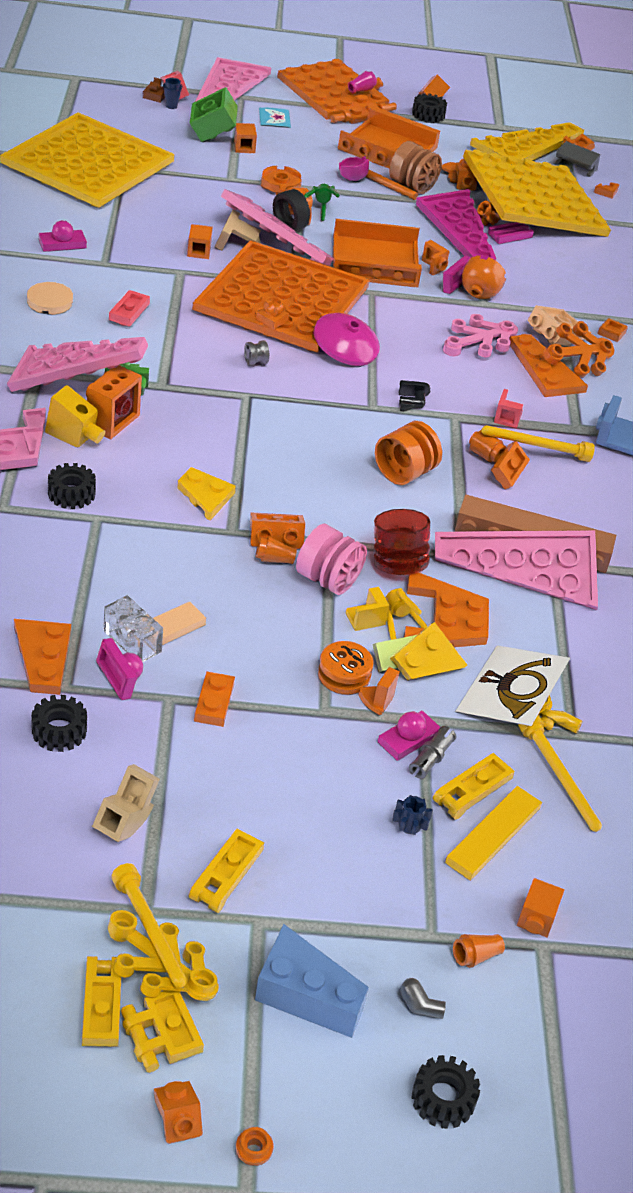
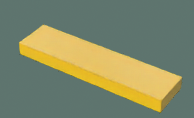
[445,786,542,881]

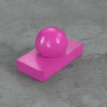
[39,220,87,252]
[96,638,143,700]
[378,710,440,761]

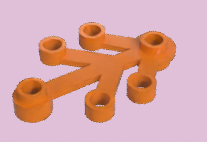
[543,321,615,378]

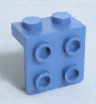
[595,395,633,456]

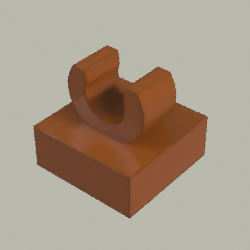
[143,77,165,103]

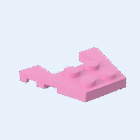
[0,408,46,470]

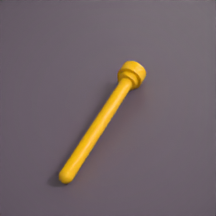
[481,425,595,462]
[518,715,602,832]
[111,863,187,989]

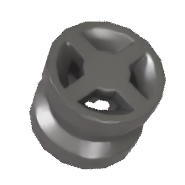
[244,340,270,366]

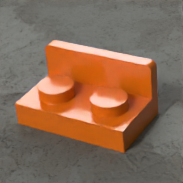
[250,512,306,549]

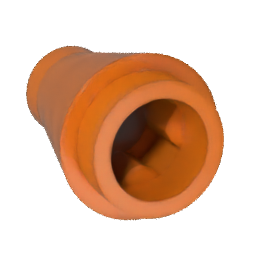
[255,536,297,564]
[453,934,505,968]

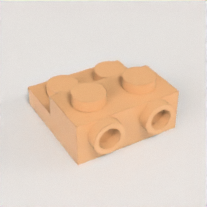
[527,305,592,346]

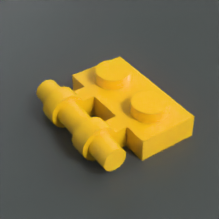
[121,991,204,1072]

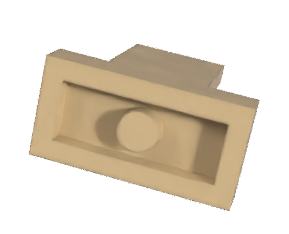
[215,209,261,251]

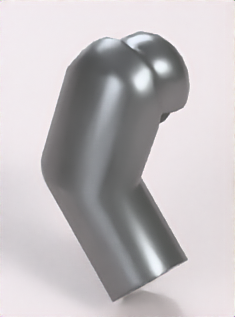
[401,978,446,1019]

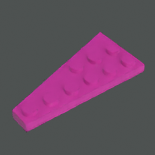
[416,189,496,261]

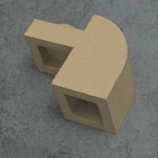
[92,764,160,842]

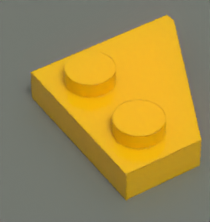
[177,467,236,521]
[390,622,467,680]

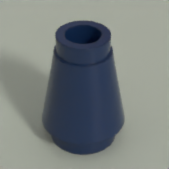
[163,78,183,109]

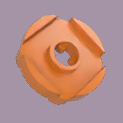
[261,166,302,195]

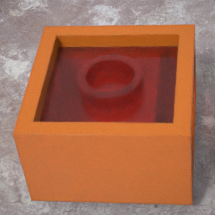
[86,365,142,440]

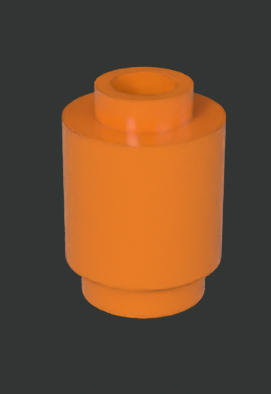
[469,430,506,463]

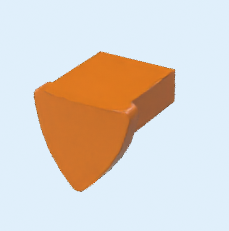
[359,667,400,715]

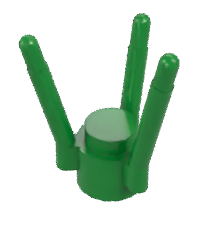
[304,184,340,221]

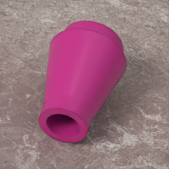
[348,71,377,93]

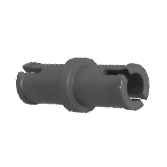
[409,726,456,779]

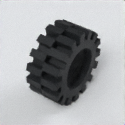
[412,93,447,123]
[48,463,96,509]
[31,695,87,752]
[412,1055,480,1129]

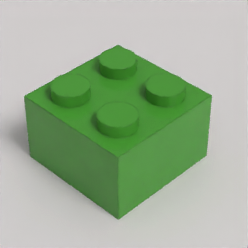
[190,87,238,142]

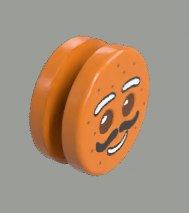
[318,641,373,695]

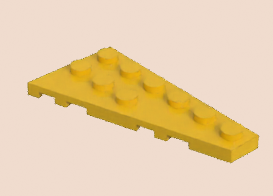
[470,122,584,160]

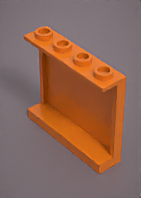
[338,106,440,169]
[333,219,422,288]

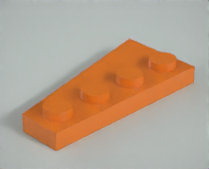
[509,334,588,397]

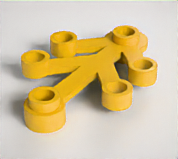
[107,910,219,1001]

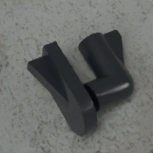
[399,380,430,411]

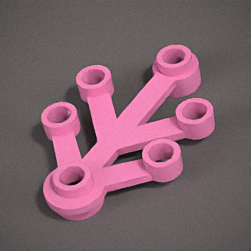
[443,314,518,357]

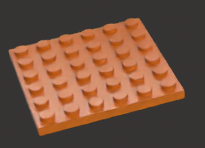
[192,240,369,353]

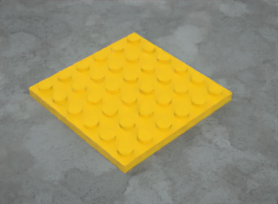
[0,112,174,208]
[463,149,611,237]

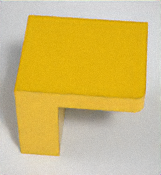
[346,587,390,631]

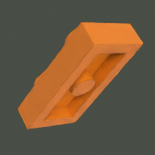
[491,441,530,489]
[194,671,235,727]

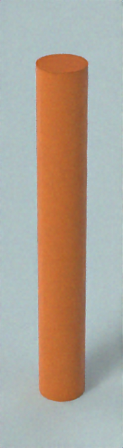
[365,170,418,200]

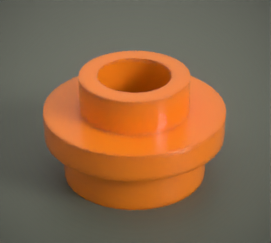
[236,1127,273,1166]

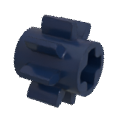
[392,795,433,835]

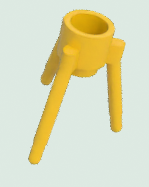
[385,588,427,640]

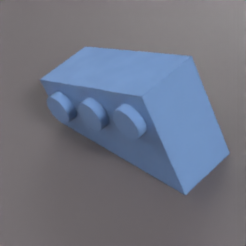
[255,924,369,1038]

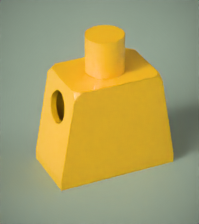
[45,385,105,447]

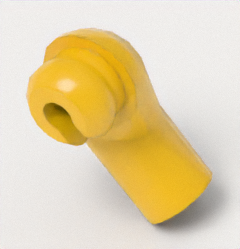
[541,709,583,734]

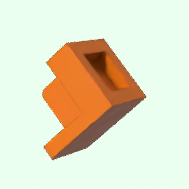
[418,74,450,97]

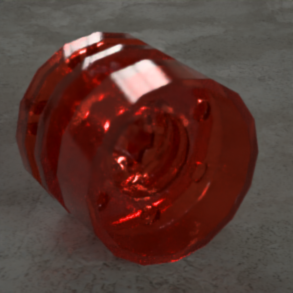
[374,509,431,575]

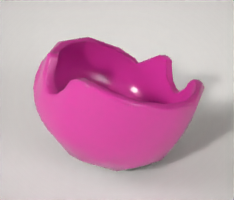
[339,156,369,181]

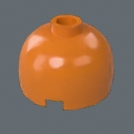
[462,256,506,299]

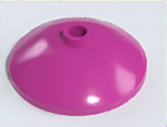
[314,313,380,366]

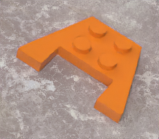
[404,570,489,647]

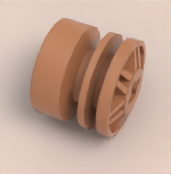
[389,141,442,194]

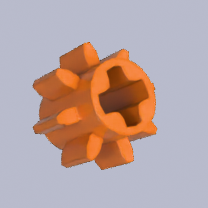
[477,200,500,226]

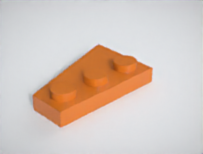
[14,619,72,695]

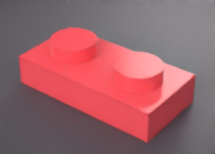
[109,290,150,327]

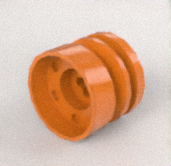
[375,420,443,485]

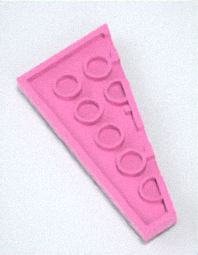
[195,57,271,102]
[221,189,334,266]
[7,337,148,392]
[435,531,598,610]

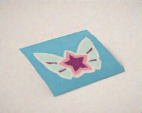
[259,107,291,128]

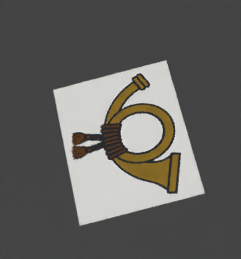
[455,645,570,726]

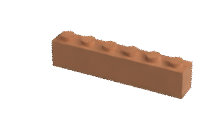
[455,494,617,573]

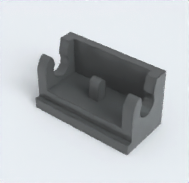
[556,141,600,177]

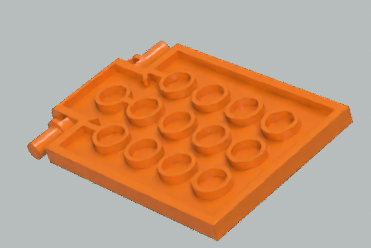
[277,59,397,124]

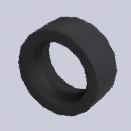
[272,189,310,231]

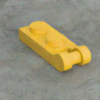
[433,753,515,820]
[189,829,265,913]
[82,956,121,1046]

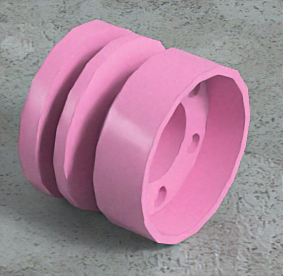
[296,523,367,595]

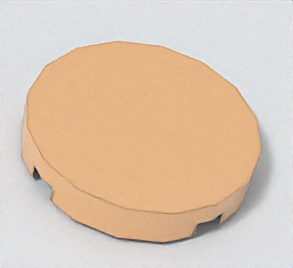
[27,282,73,315]

